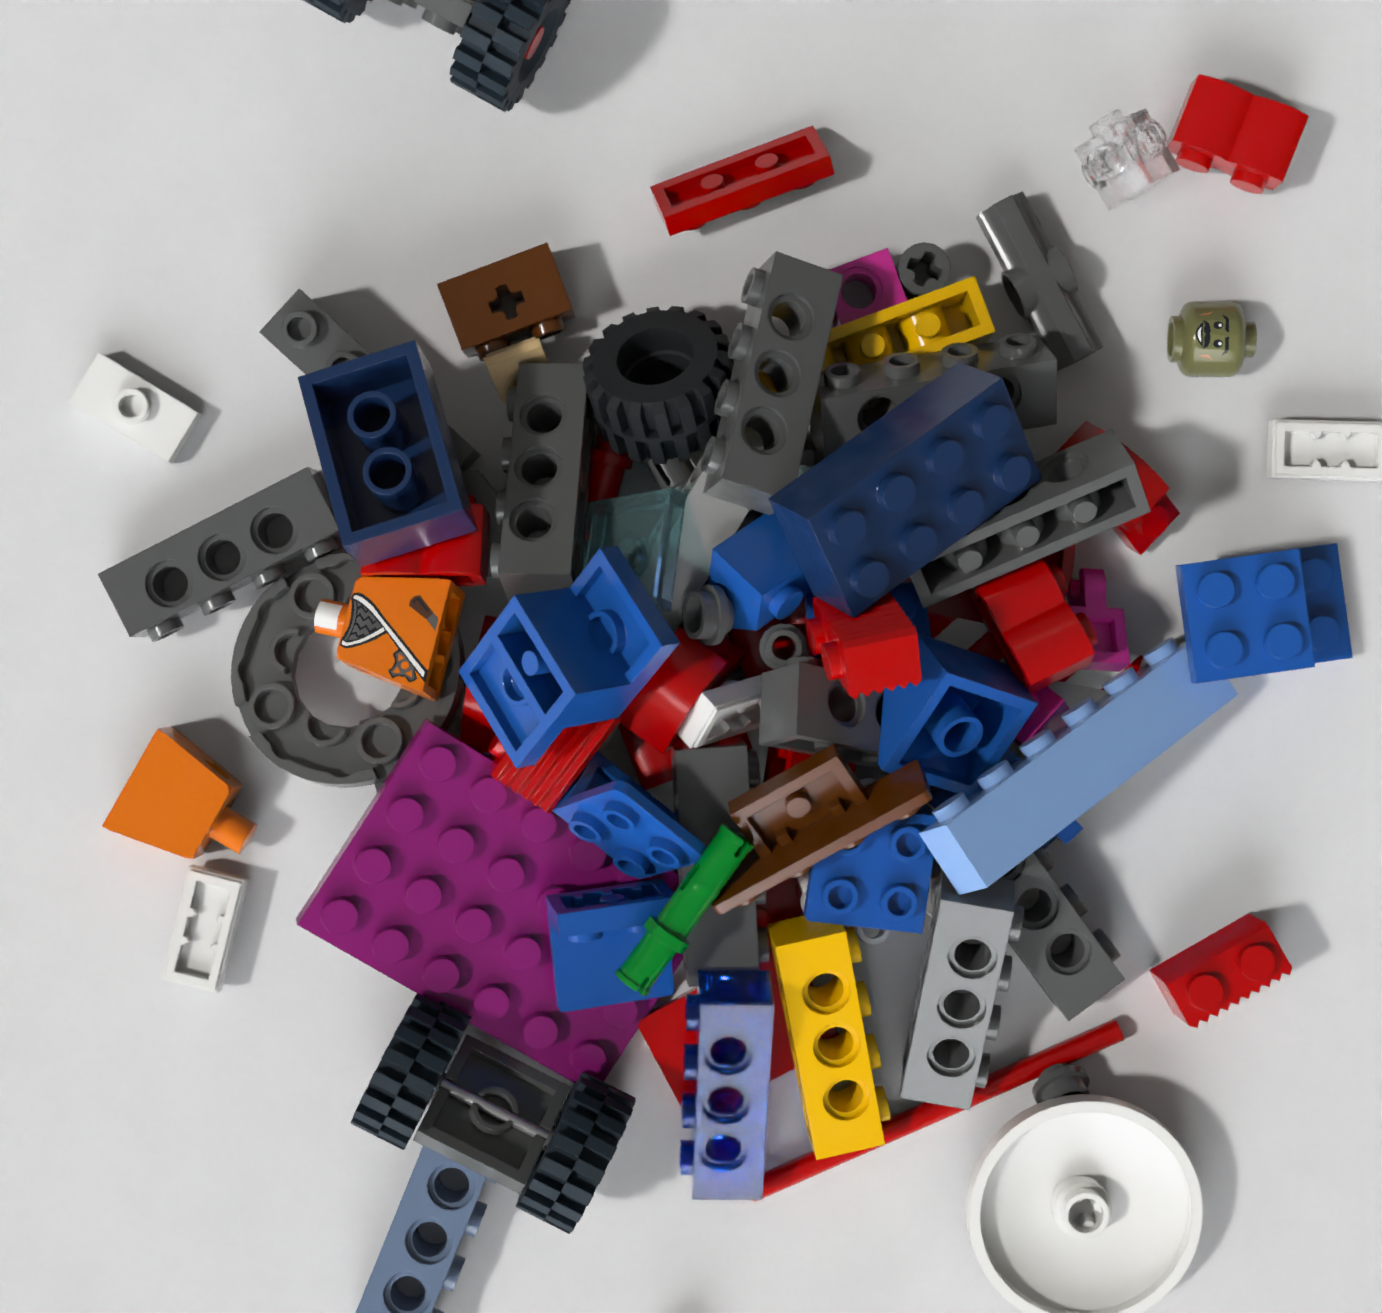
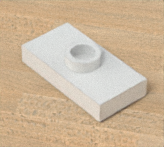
[68,352,202,464]
[1266,419,1382,482]
[678,674,762,749]
[161,864,249,993]

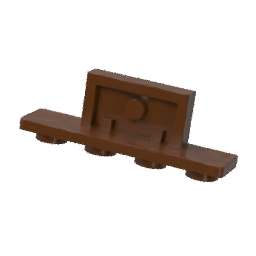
[711,744,932,915]

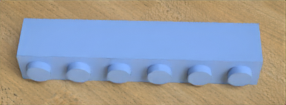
[919,637,1238,895]

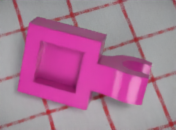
[1066,568,1130,672]

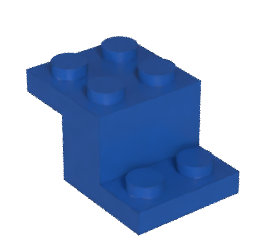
[1175,543,1353,684]
[458,546,680,769]

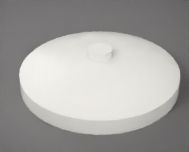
[965,1094,1203,1313]

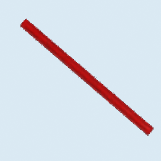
[745,1019,1124,1202]

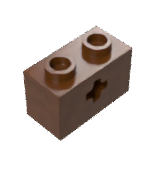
[437,242,575,361]

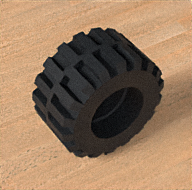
[582,306,734,465]

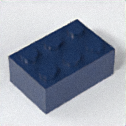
[298,340,478,567]

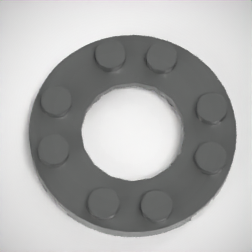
[231,553,466,788]

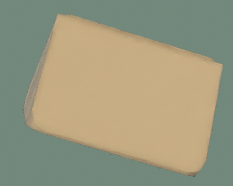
[483,337,549,403]

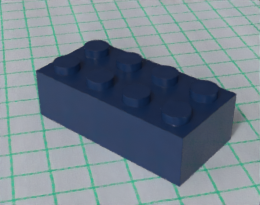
[768,362,1042,618]

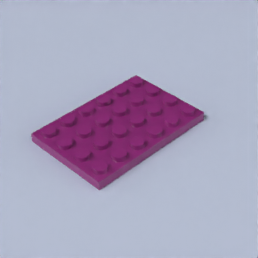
[296,718,683,1084]

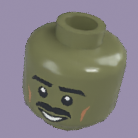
[1167,301,1257,377]

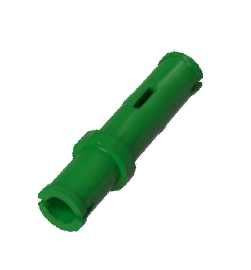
[615,823,754,996]

